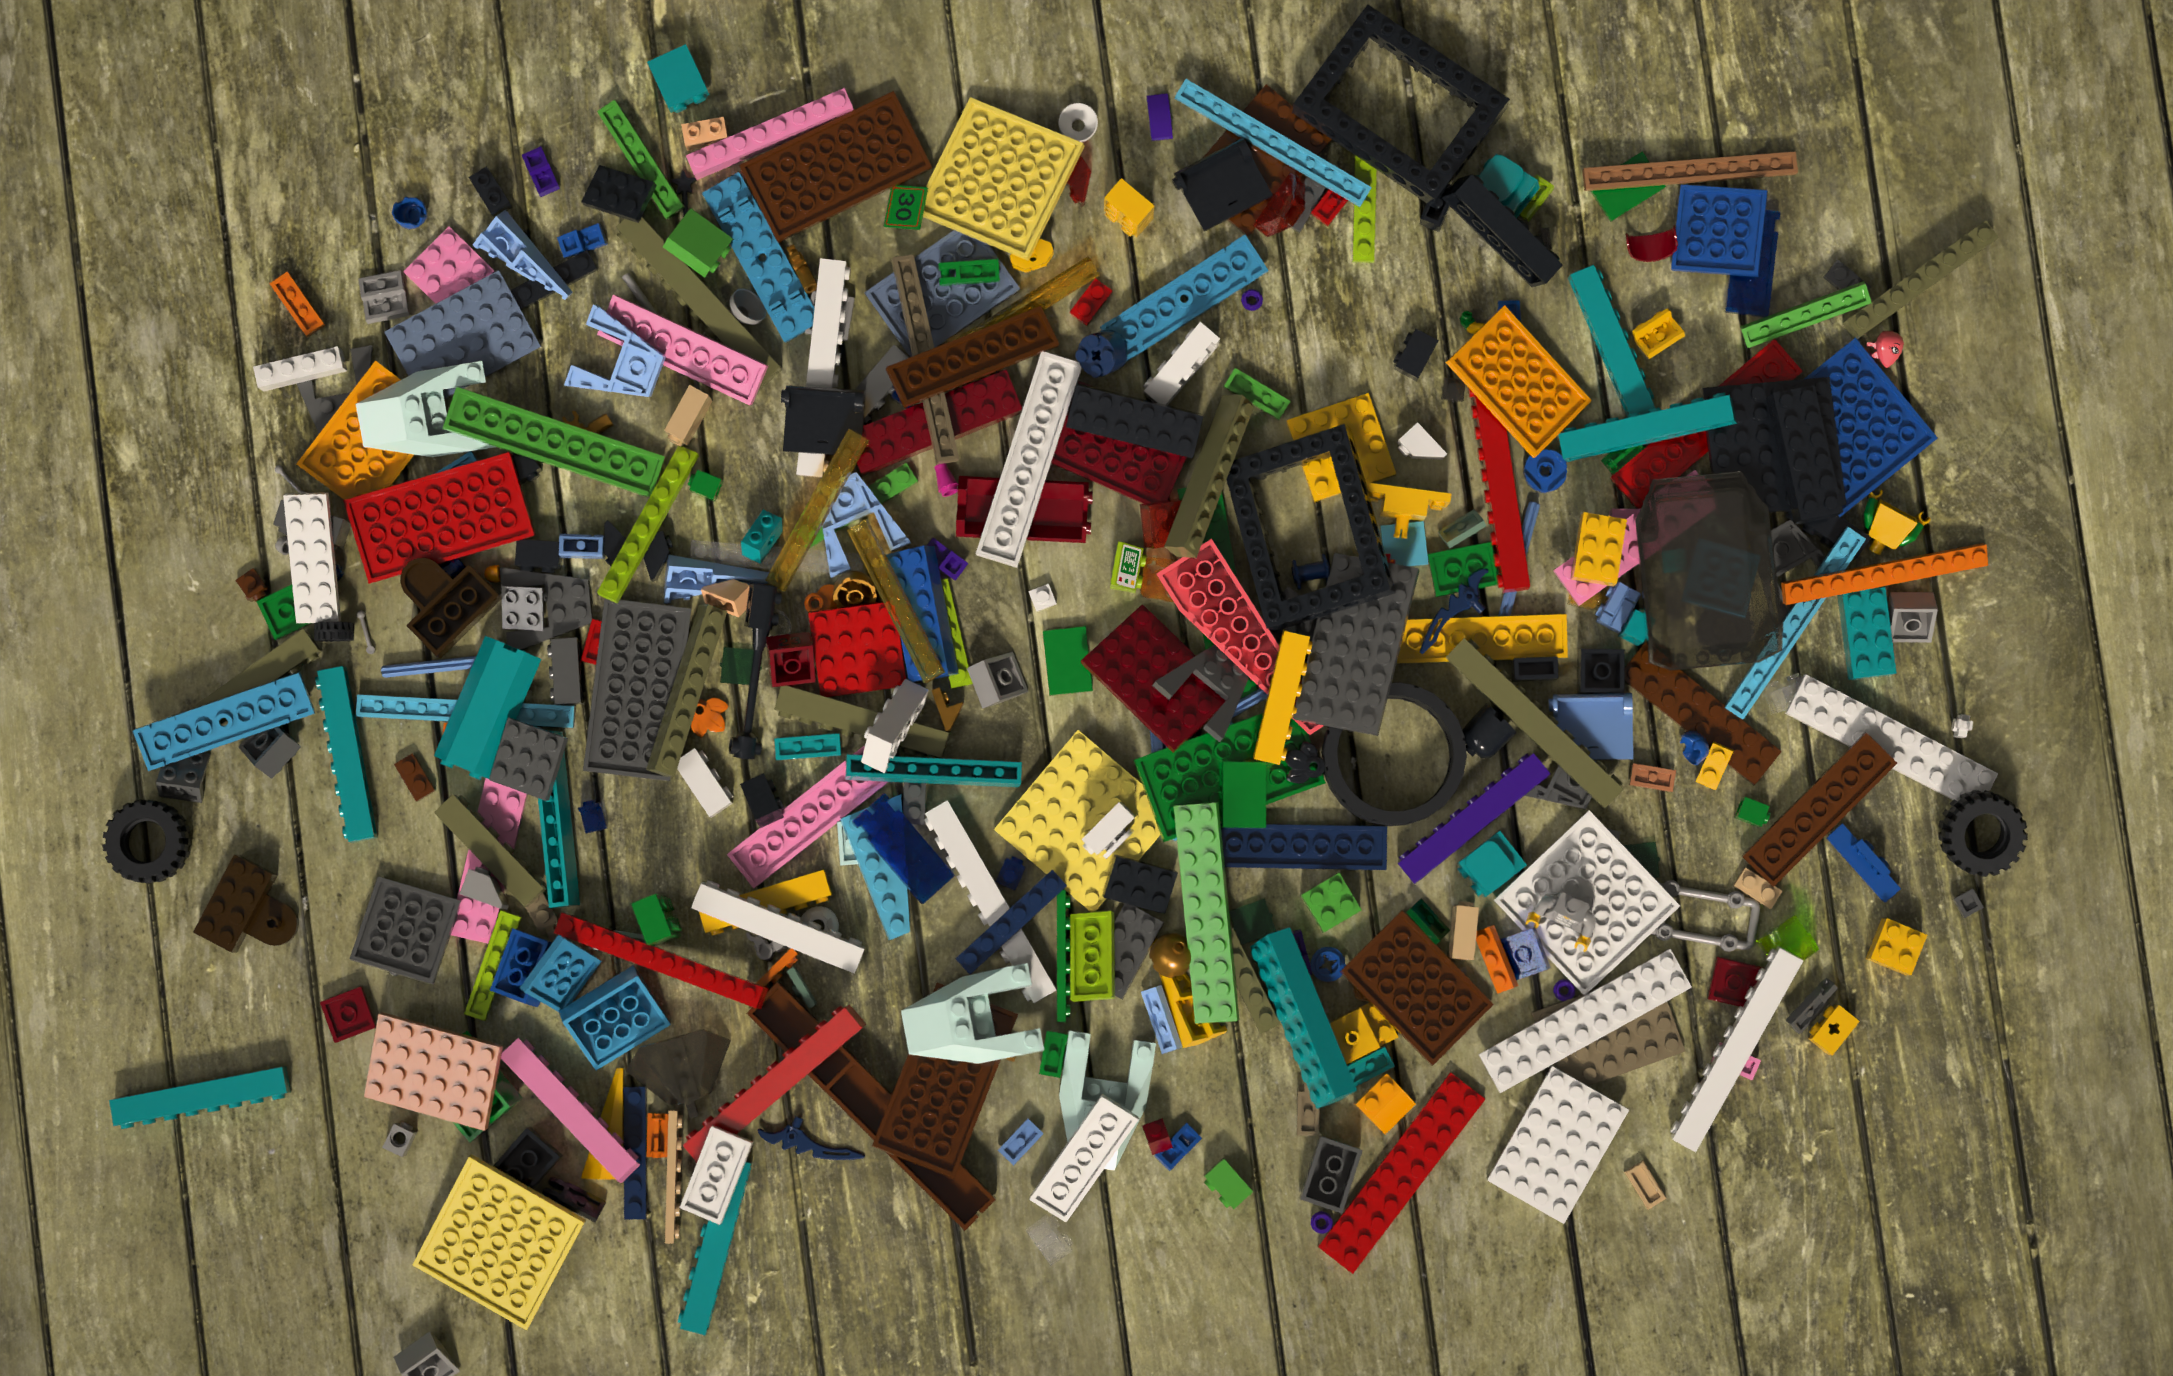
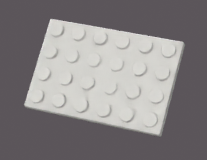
[1487,1066,1629,1224]

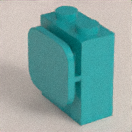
[647,44,709,113]
[1477,154,1540,218]
[1457,831,1527,898]

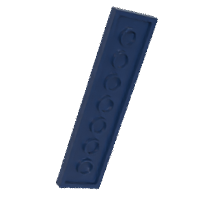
[1220,824,1387,870]

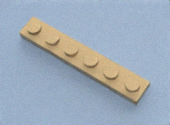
[665,1110,683,1244]

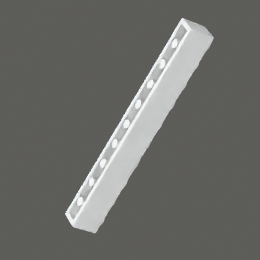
[796,258,851,478]
[924,800,1056,1003]
[1670,946,1803,1152]

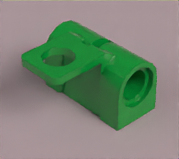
[1039,1031,1068,1078]

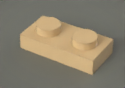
[1733,867,1782,910]

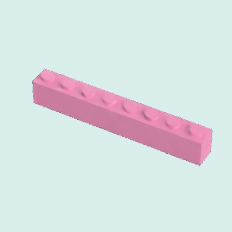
[686,88,854,180]
[501,1038,640,1183]

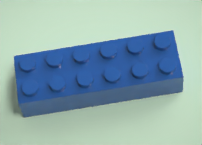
[885,545,959,683]

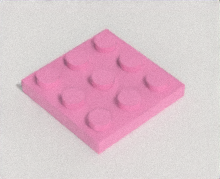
[403,227,495,304]

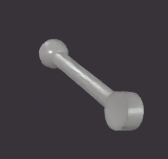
[275,465,307,493]
[357,610,375,654]

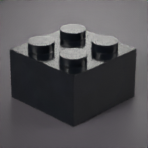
[1577,649,1625,694]

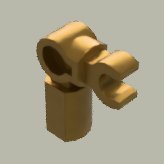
[786,244,817,294]
[562,410,613,434]

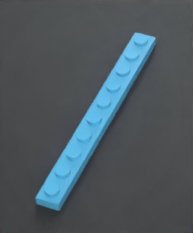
[1175,79,1372,207]
[1724,527,1866,720]
[356,695,575,728]

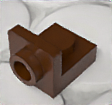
[235,568,269,602]

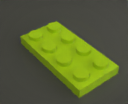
[1070,911,1115,1002]

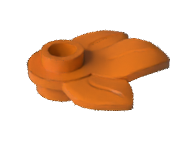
[804,584,837,612]
[691,697,728,737]

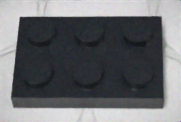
[581,165,657,223]
[1102,855,1178,914]

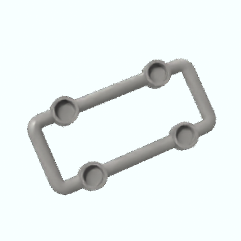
[1651,880,1760,952]

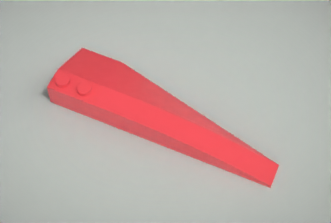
[1156,539,1324,735]

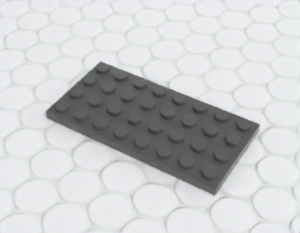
[1293,553,1419,736]
[583,598,692,781]

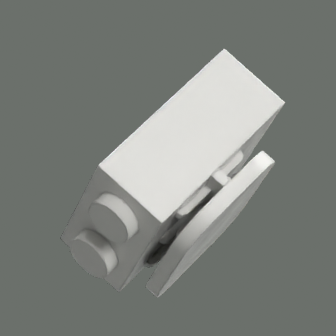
[1082,801,1137,859]

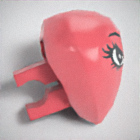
[1867,331,1904,368]

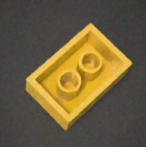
[1104,178,1155,238]
[1570,512,1627,587]

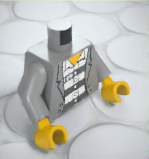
[1526,892,1596,952]

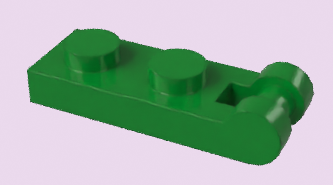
[938,259,1000,286]

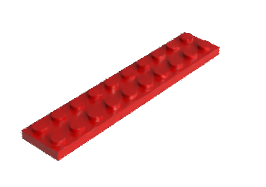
[1610,339,1803,509]
[1317,1072,1486,1274]

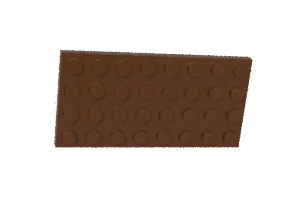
[739,91,932,243]
[872,982,1018,1179]

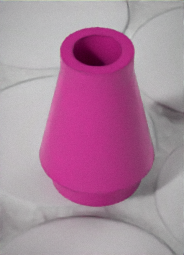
[934,463,958,497]

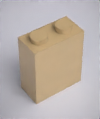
[664,385,713,447]
[1448,902,1479,960]

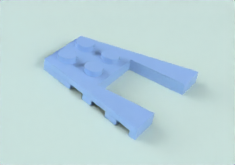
[564,304,666,397]
[816,472,911,578]

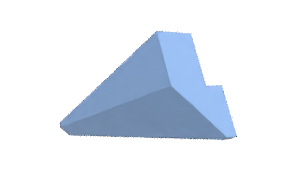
[473,210,573,300]
[664,555,778,604]

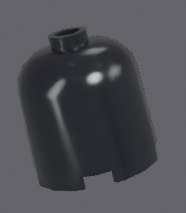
[1462,703,1516,759]

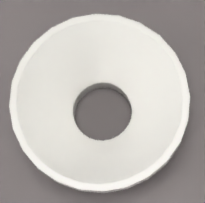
[1059,103,1098,142]
[800,906,839,932]

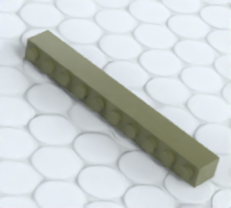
[616,217,782,387]
[1446,638,1624,808]

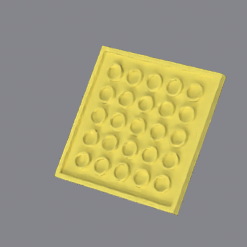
[923,97,1085,261]
[994,730,1161,912]
[413,1154,586,1330]

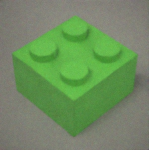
[1300,873,1361,933]

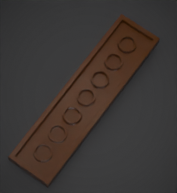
[885,306,1059,408]
[1624,642,1782,786]
[1742,732,1897,887]

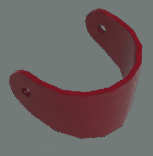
[1625,225,1678,262]

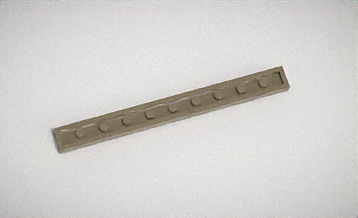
[891,254,959,464]

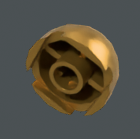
[833,571,877,608]
[1149,933,1191,978]

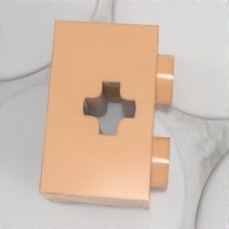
[681,117,729,151]

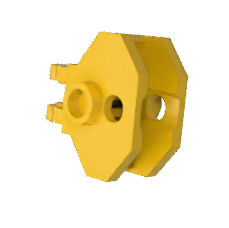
[1010,239,1054,273]

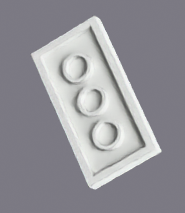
[680,1125,753,1225]

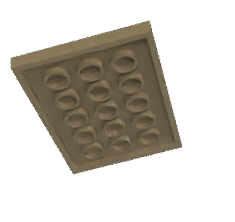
[1531,990,1686,1086]

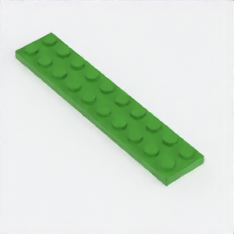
[443,387,665,498]
[1174,802,1240,1024]

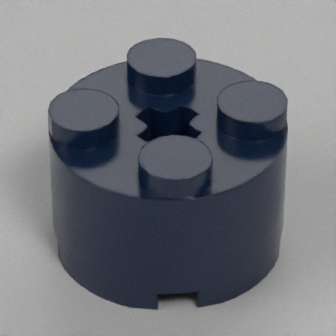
[1075,330,1128,378]

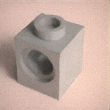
[382,1121,417,1157]

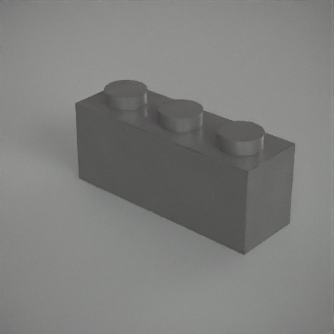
[547,637,584,705]

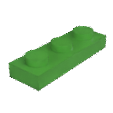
[1224,368,1290,420]

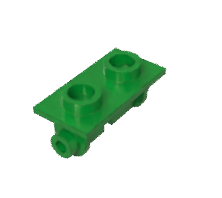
[1601,445,1646,475]

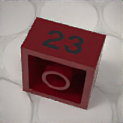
[766,632,815,687]

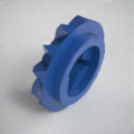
[1310,947,1345,982]

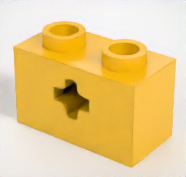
[1808,1005,1860,1056]

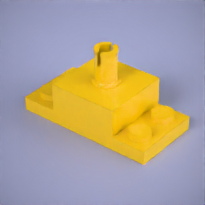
[1366,482,1451,539]
[1329,1002,1398,1064]

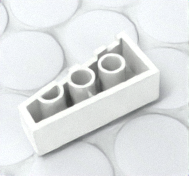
[1143,322,1220,405]
[861,679,928,773]

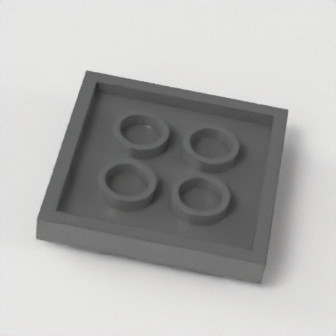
[489,718,568,801]

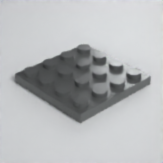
[349,876,461,985]

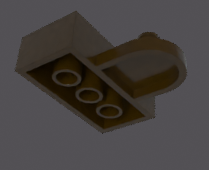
[400,558,502,659]
[193,854,299,953]

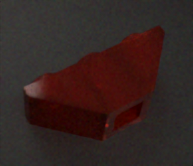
[1066,155,1091,207]
[1253,173,1305,237]

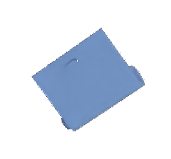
[1549,693,1633,760]

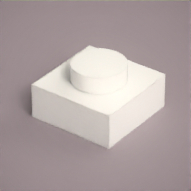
[1029,584,1057,612]

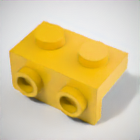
[1632,308,1685,359]

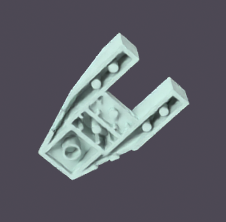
[356,361,495,457]
[901,963,1044,1064]
[1059,1030,1156,1170]

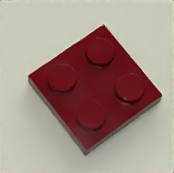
[320,986,376,1043]

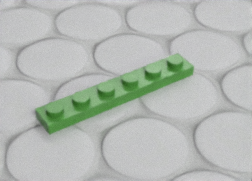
[597,99,685,220]
[1740,281,1872,348]
[796,463,918,550]

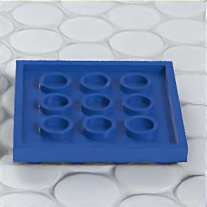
[1671,185,1768,277]

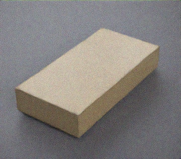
[1624,1160,1667,1210]

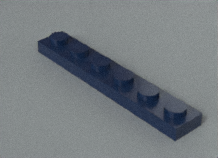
[955,870,1067,975]
[624,1087,647,1220]

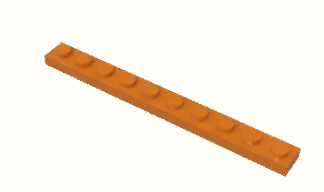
[1781,543,1988,605]

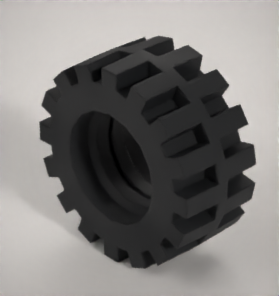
[314,622,354,642]

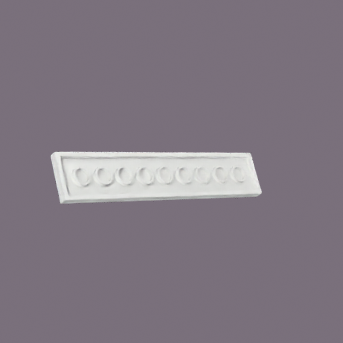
[976,351,1082,568]
[1785,674,1998,801]
[1478,949,1692,1093]

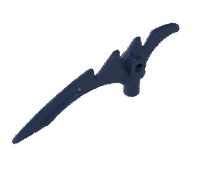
[1420,568,1489,654]
[758,1116,865,1160]

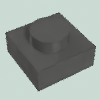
[1952,888,1984,918]

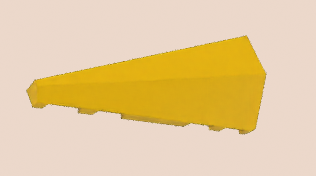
[1153,939,1228,1048]
[581,1068,624,1180]

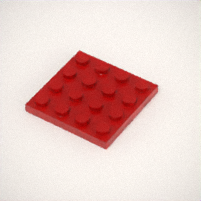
[808,600,906,697]

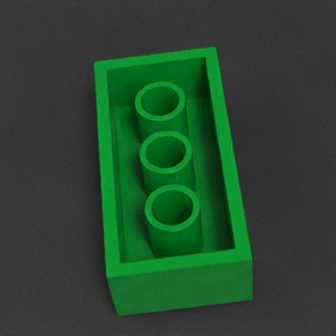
[631,894,682,946]

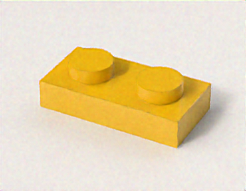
[1696,741,1734,790]

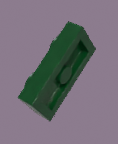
[1406,898,1451,945]

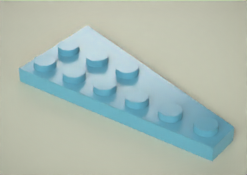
[840,794,910,940]

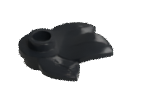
[1285,741,1325,784]

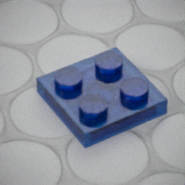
[1500,927,1551,980]

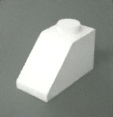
[1397,422,1447,460]

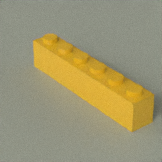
[1253,630,1313,765]
[699,870,832,936]

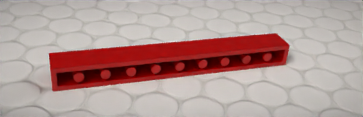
[1468,388,1530,593]
[554,912,769,1009]
[683,1004,866,1162]

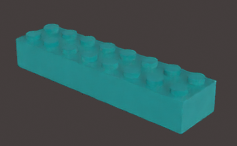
[1250,927,1357,1109]

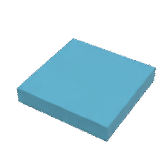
[1380,521,1428,567]

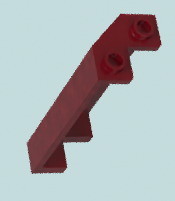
[956,476,1093,543]

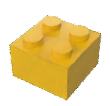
[1866,918,1927,976]

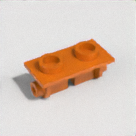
[646,1113,668,1158]

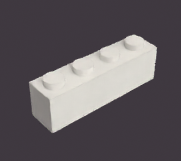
[253,346,347,392]

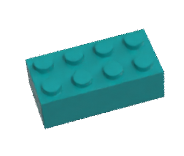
[1837,587,1897,680]

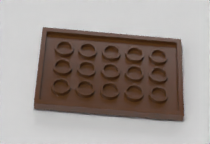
[1203,84,1332,237]
[1340,910,1494,1066]

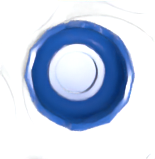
[392,197,428,229]
[1680,731,1709,765]

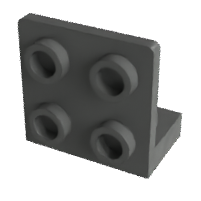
[156,752,210,803]

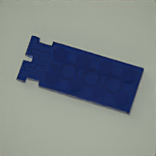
[1724,210,1781,318]
[852,793,955,904]

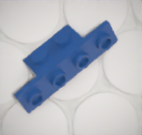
[1827,823,1901,902]

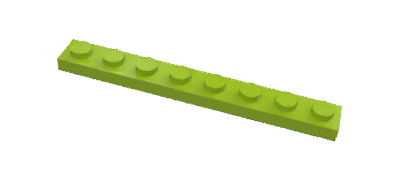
[597,446,699,604]

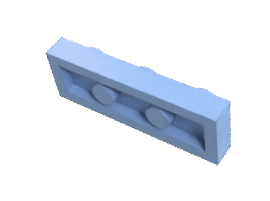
[1141,985,1182,1054]

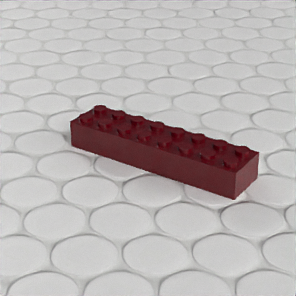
[854,369,1022,476]

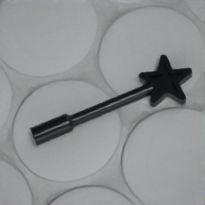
[672,171,696,217]

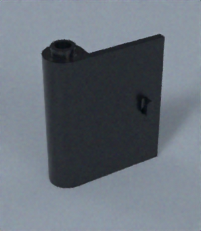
[1172,138,1273,232]
[781,386,865,457]

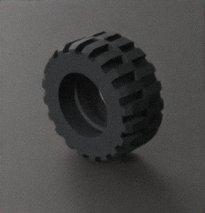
[1938,790,2028,877]
[102,800,192,883]

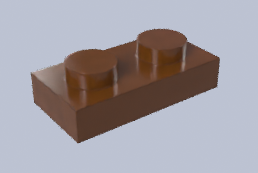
[394,753,436,802]

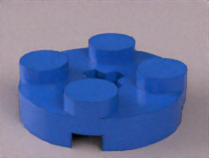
[1523,449,1567,493]

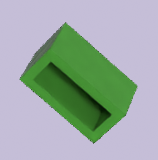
[1204,1158,1253,1209]

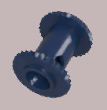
[1291,554,1330,590]

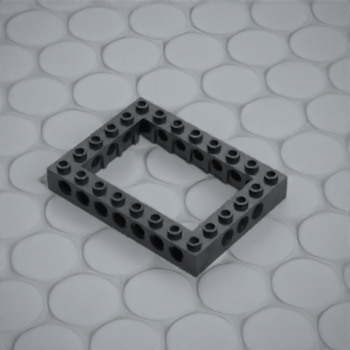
[1292,4,1510,208]
[1226,424,1396,632]

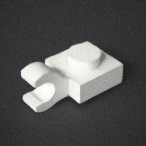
[1951,714,1974,738]

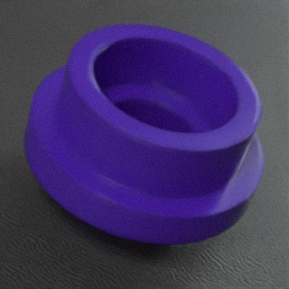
[1241,289,1263,311]
[1553,979,1575,1001]
[1311,1211,1333,1234]

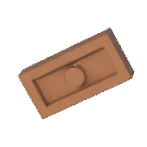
[1629,763,1676,792]

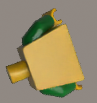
[1864,489,1931,555]

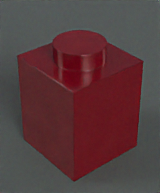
[1142,1118,1173,1155]

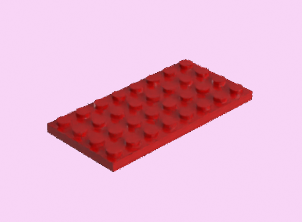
[343,452,536,584]

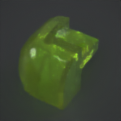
[1755,915,1819,962]

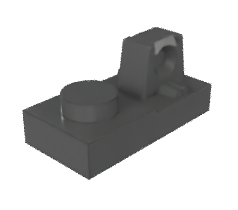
[1823,260,1871,290]

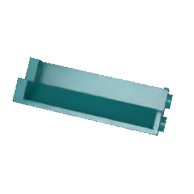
[434,636,542,780]

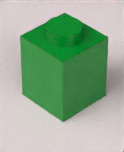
[688,470,723,502]
[1734,797,1771,827]

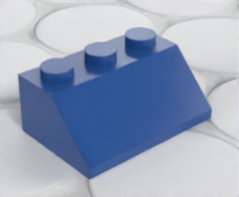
[490,929,552,1007]

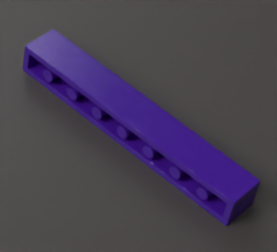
[1398,753,1550,885]

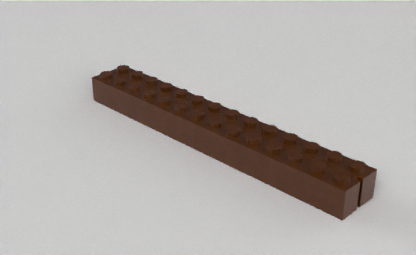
[746,982,996,1231]

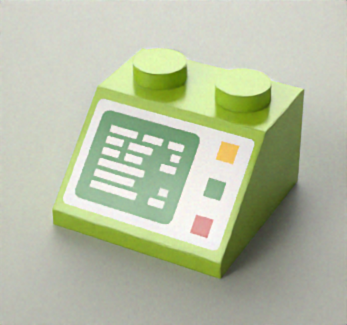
[1110,541,1147,593]

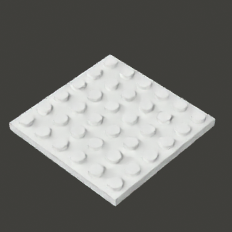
[1494,810,1680,996]

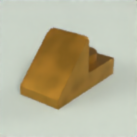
[931,687,964,732]

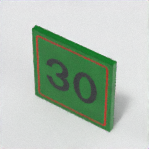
[884,185,928,230]

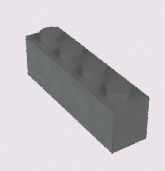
[855,345,909,426]

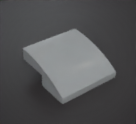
[358,270,410,324]

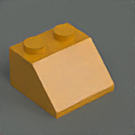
[1354,1073,1416,1135]

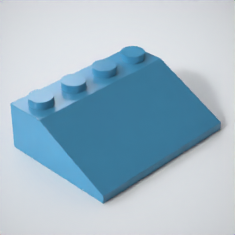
[559,965,671,1071]

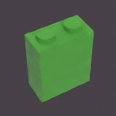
[663,208,733,278]

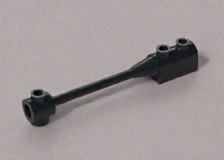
[729,583,782,760]

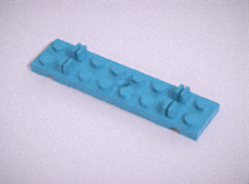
[702,172,815,343]
[1100,235,1269,362]
[133,672,315,771]

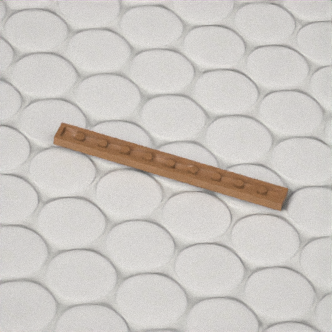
[1582,152,1798,191]

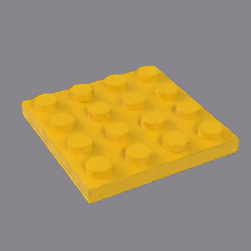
[1286,393,1396,502]

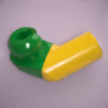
[1460,311,1485,334]

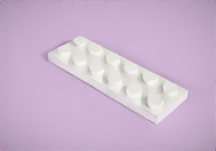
[283,492,341,623]
[1029,1094,1139,1222]

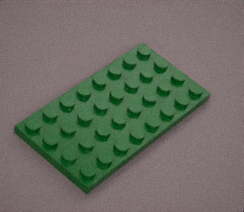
[1134,713,1326,842]

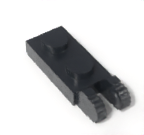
[542,1177,606,1223]

